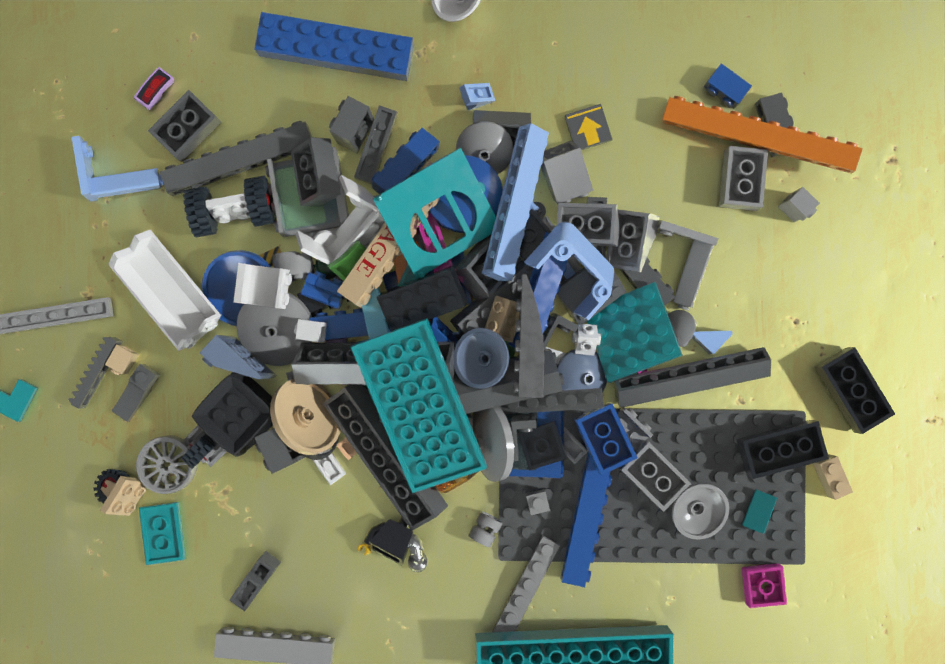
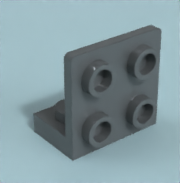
[543,313,579,350]
[508,413,536,461]

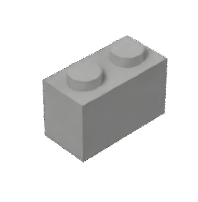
[778,187,820,222]

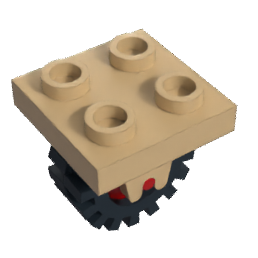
[93,469,146,516]

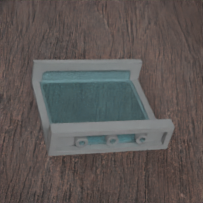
[265,147,349,237]

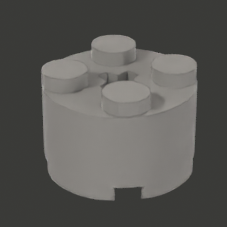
[273,251,314,282]

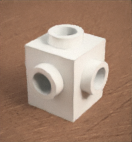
[572,324,601,356]

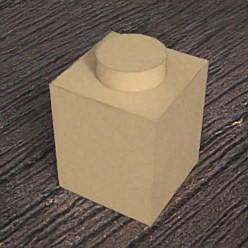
[105,344,139,376]

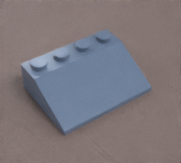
[200,335,277,379]

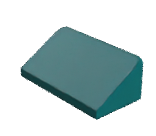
[742,489,777,534]

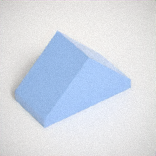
[692,331,732,354]

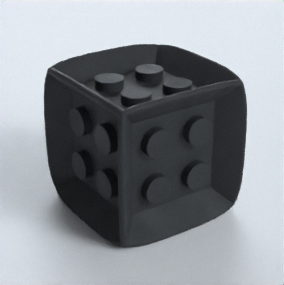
[192,372,273,457]

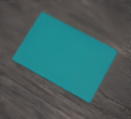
[139,502,186,565]

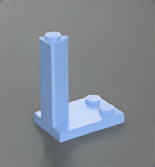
[71,136,164,202]

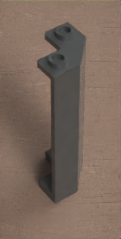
[453,348,564,414]

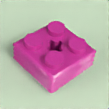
[742,563,787,608]

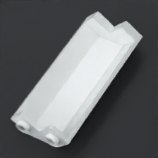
[108,230,221,351]

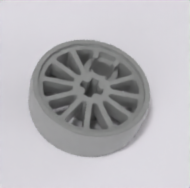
[136,435,198,494]

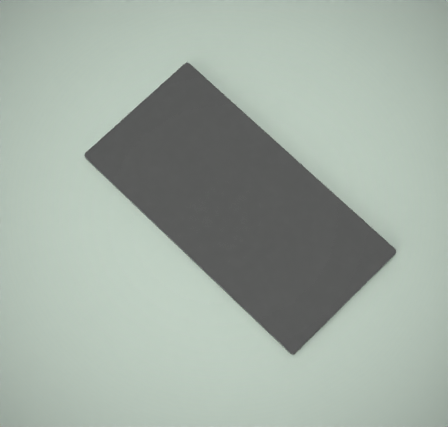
[498,408,806,565]

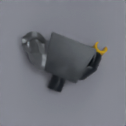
[358,517,427,572]

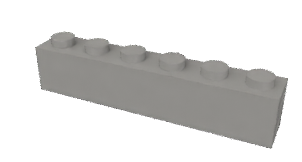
[214,627,335,664]

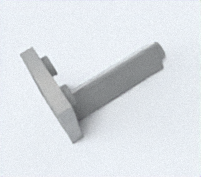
[657,220,718,311]

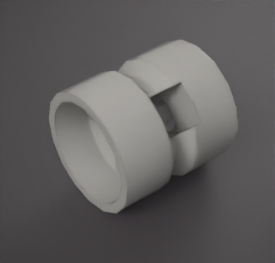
[468,511,503,547]

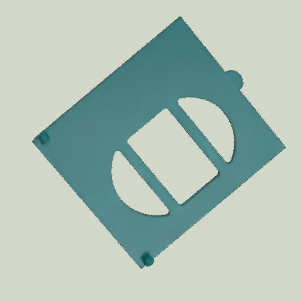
[373,148,496,279]

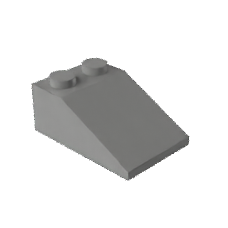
[606,210,659,272]

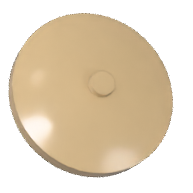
[270,379,340,455]

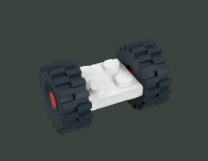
[183,176,276,238]

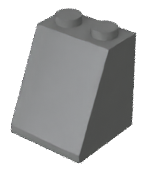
[541,141,593,204]

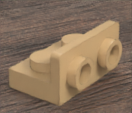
[485,296,520,342]

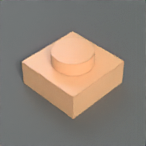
[337,438,357,460]

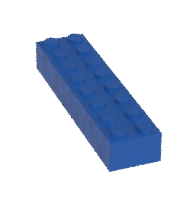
[254,12,414,81]

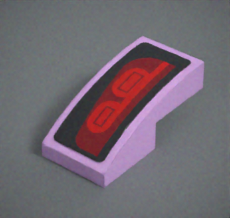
[134,67,174,110]

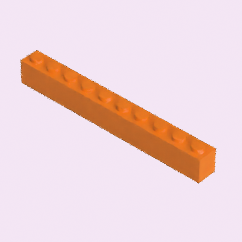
[662,96,863,174]

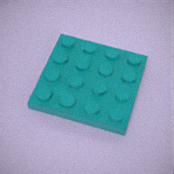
[587,282,683,383]

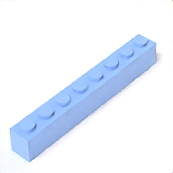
[482,123,549,281]

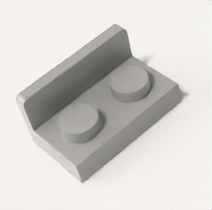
[617,407,653,451]

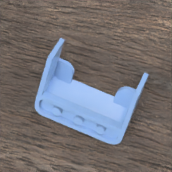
[524,222,614,320]

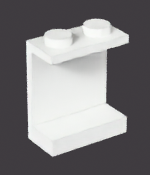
[234,263,292,309]

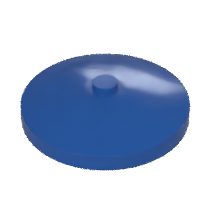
[429,155,503,233]
[202,250,272,326]

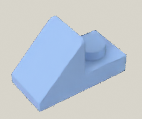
[459,83,496,110]

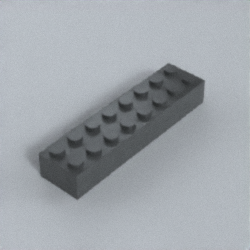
[291,341,455,385]
[323,384,448,531]

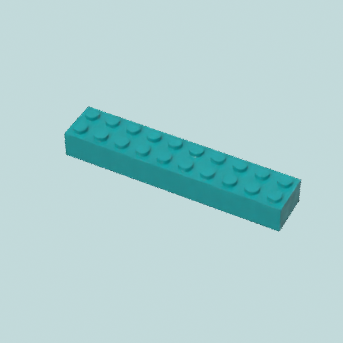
[475,625,673,664]

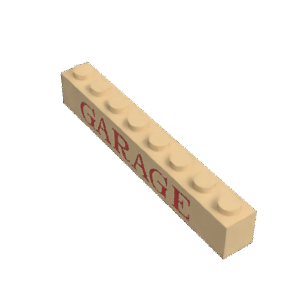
[337,160,439,307]

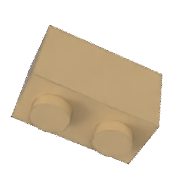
[813,454,853,500]

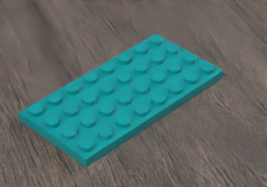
[351,318,487,493]

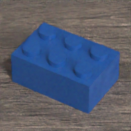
[574,403,637,475]

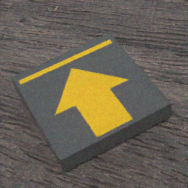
[564,104,613,150]

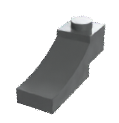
[112,364,160,422]
[230,551,281,612]

